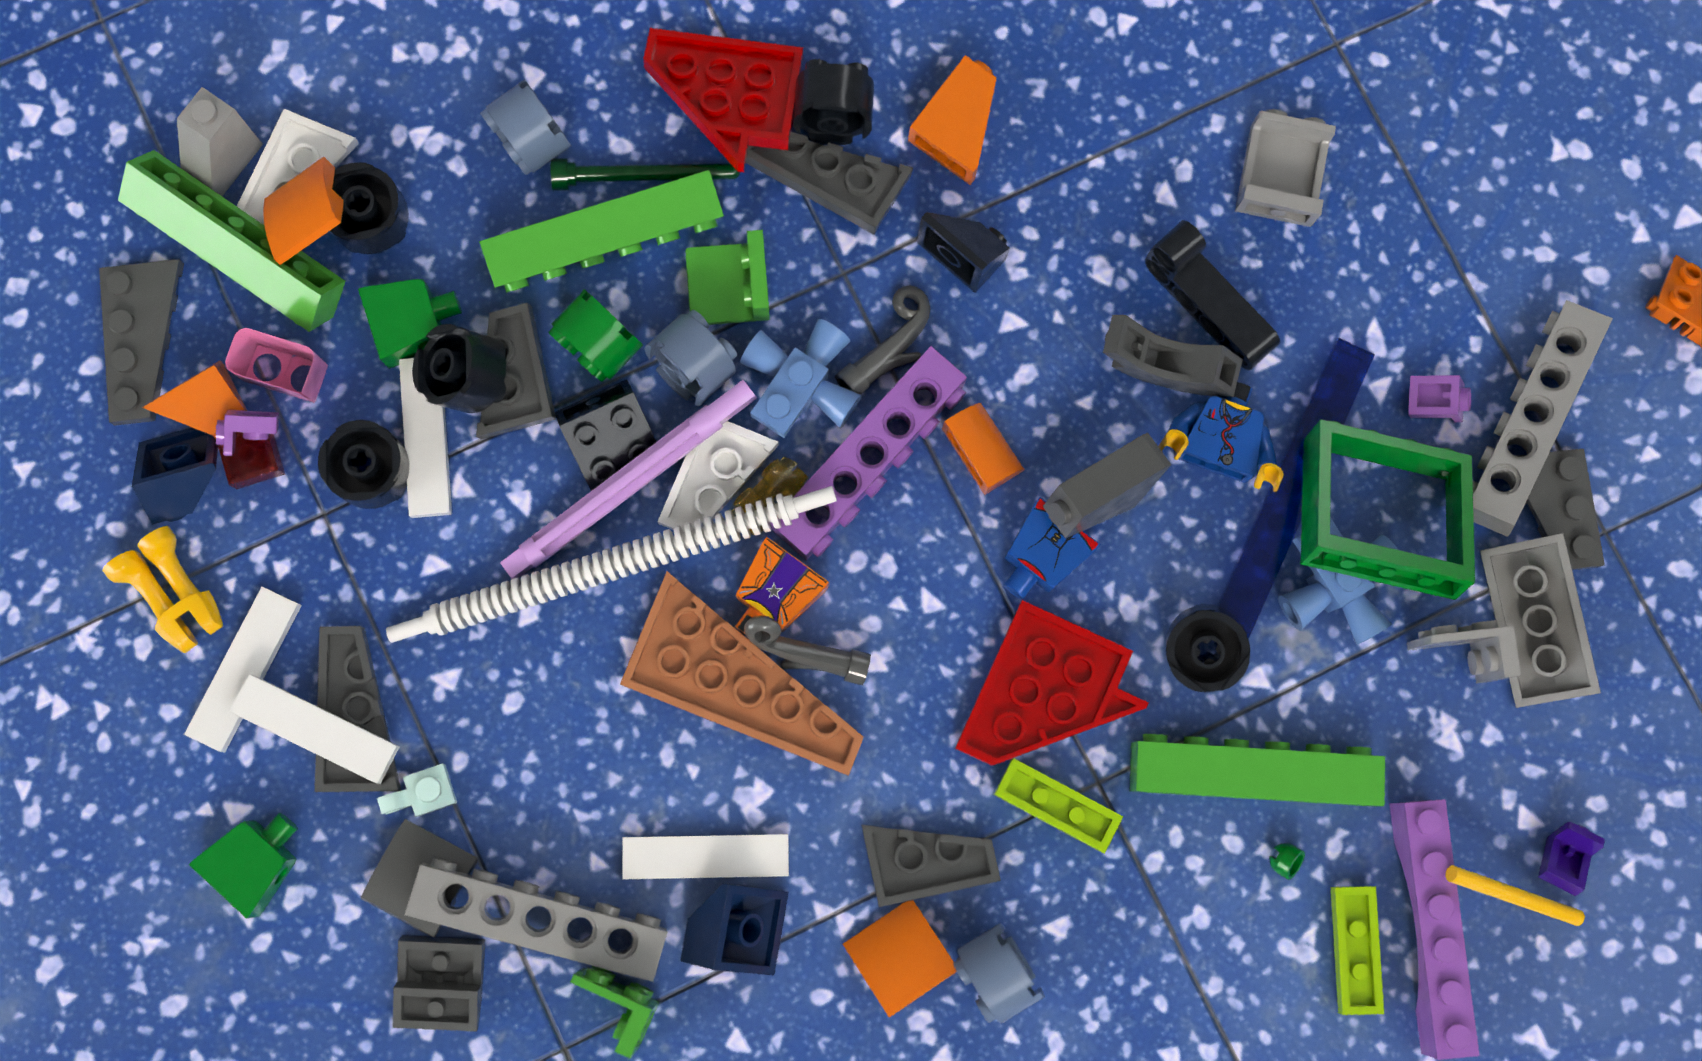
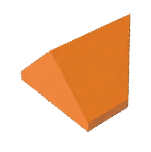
[142,360,247,439]

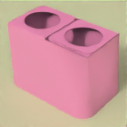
[225,328,328,403]

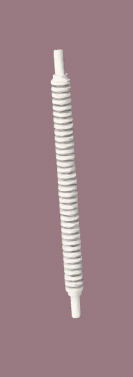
[386,486,837,643]

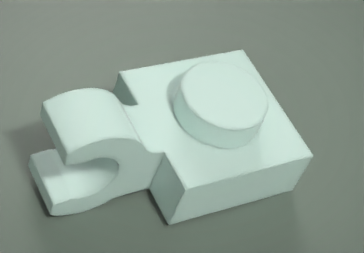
[377,763,457,817]

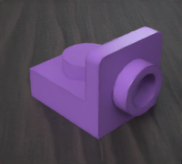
[1408,375,1471,422]
[216,410,279,456]

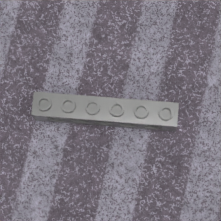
[1473,300,1613,537]
[405,857,667,982]

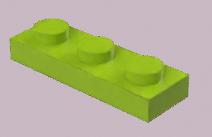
[993,758,1123,854]
[1330,886,1384,1015]

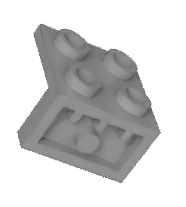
[1407,620,1522,684]

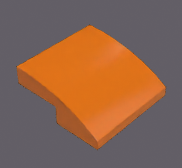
[263,156,344,265]
[842,900,957,1018]

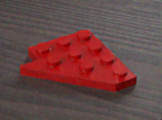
[643,28,803,173]
[954,600,1149,766]

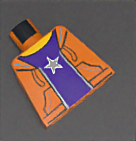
[735,537,829,635]

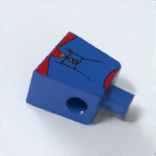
[1004,497,1101,600]

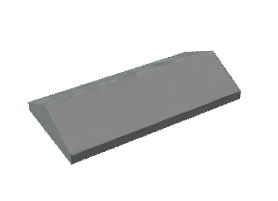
[1480,533,1601,708]

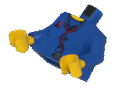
[1158,382,1284,492]

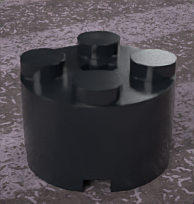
[793,59,874,145]
[330,162,409,254]
[412,324,506,414]
[318,420,409,509]
[1166,604,1250,692]

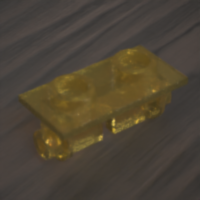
[732,457,808,536]

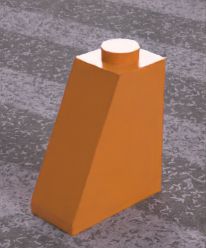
[908,55,997,185]

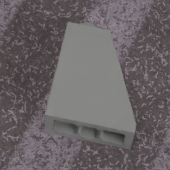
[177,87,263,196]

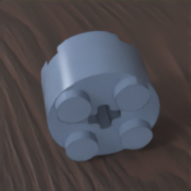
[480,79,572,175]
[645,309,737,406]
[953,923,1045,1024]

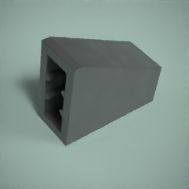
[1043,433,1172,539]

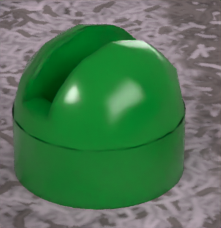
[1269,843,1305,880]

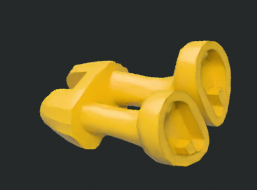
[102,526,223,653]

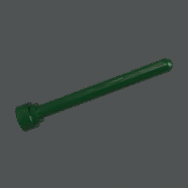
[551,158,740,190]

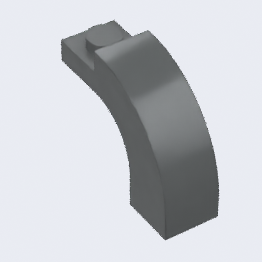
[1103,315,1243,397]

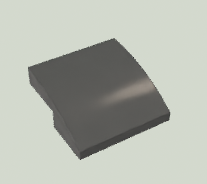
[361,819,478,938]
[393,935,485,1032]

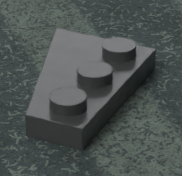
[476,303,556,439]
[1517,448,1605,570]
[861,825,1001,907]

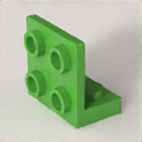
[685,230,770,325]
[570,966,660,1059]

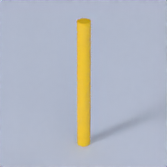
[1445,865,1585,926]

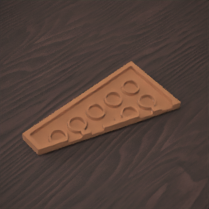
[620,571,864,776]

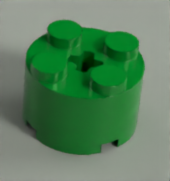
[548,289,643,382]

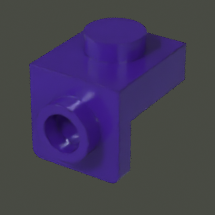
[1538,822,1605,896]

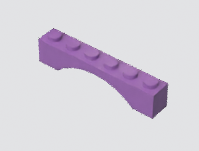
[1389,799,1480,1060]

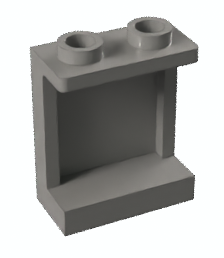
[1235,109,1336,227]

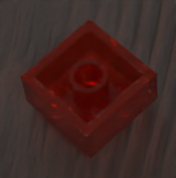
[218,432,285,489]

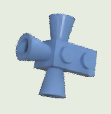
[740,319,862,438]
[1278,517,1398,645]

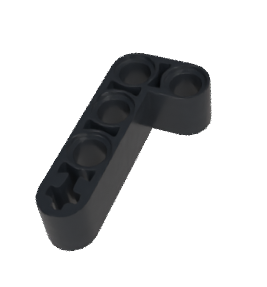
[1145,220,1280,370]

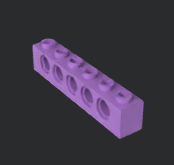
[770,346,967,561]

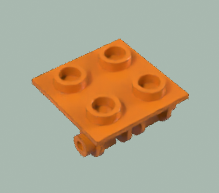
[1645,255,1702,348]

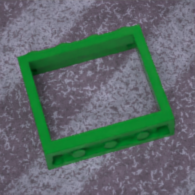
[1301,419,1475,600]

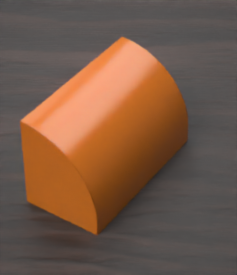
[942,403,1025,495]

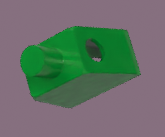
[358,279,462,369]
[189,813,298,919]

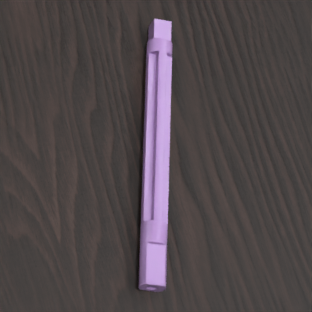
[500,380,757,579]

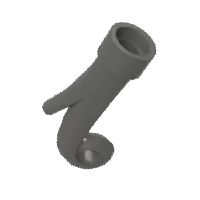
[835,285,931,394]
[744,616,871,685]

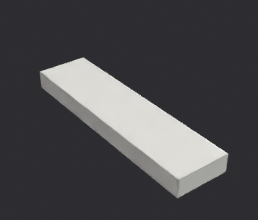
[399,358,452,518]
[184,587,302,753]
[229,674,400,784]
[623,834,789,879]

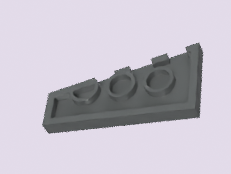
[746,132,913,234]
[99,259,184,426]
[315,626,401,792]

